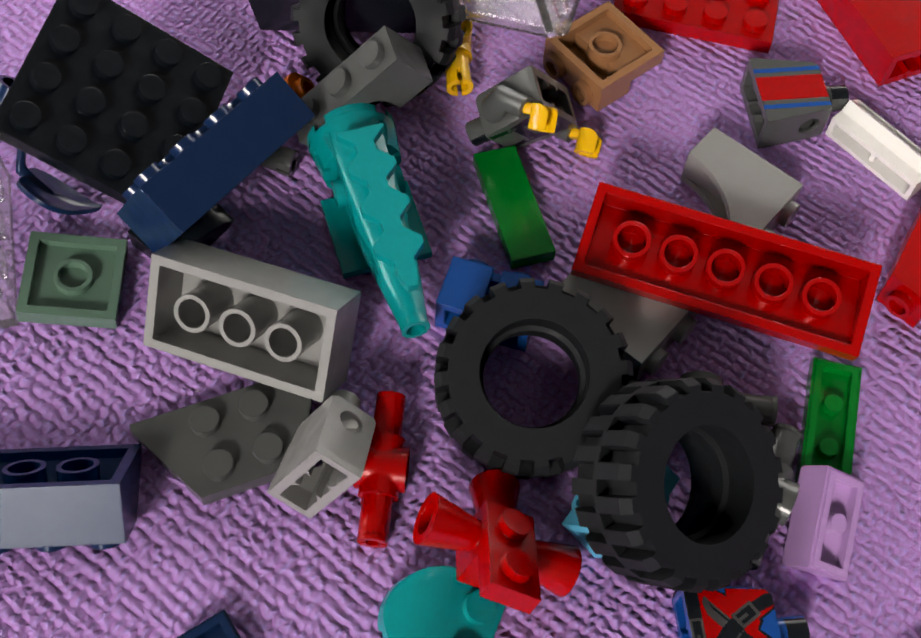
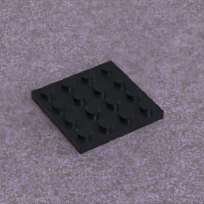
[0,0,234,204]

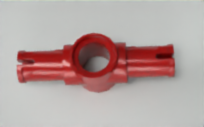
[353,391,410,548]

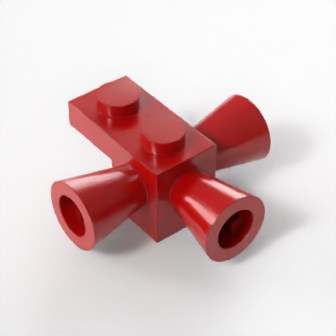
[413,469,582,614]

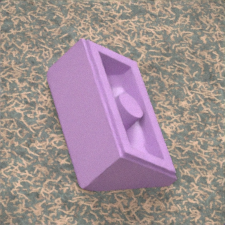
[782,465,865,582]

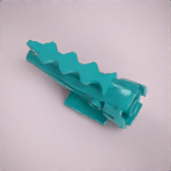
[307,103,432,338]

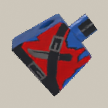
[672,586,810,638]

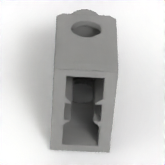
[267,390,376,519]

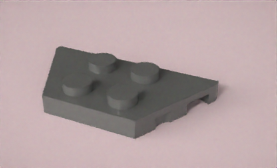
[129,383,313,505]

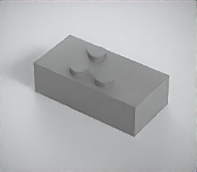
[143,238,361,403]

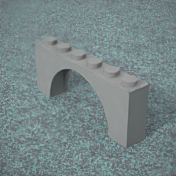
[562,127,803,380]

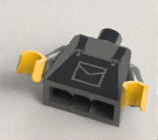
[465,65,602,158]

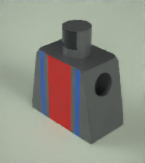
[739,58,849,148]

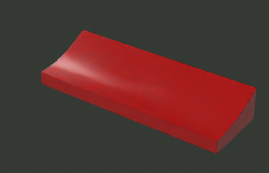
[571,182,882,361]

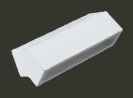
[825,99,921,201]

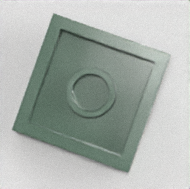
[15,231,128,329]

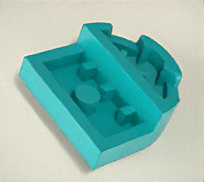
[377,566,506,638]

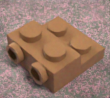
[543,1,665,112]

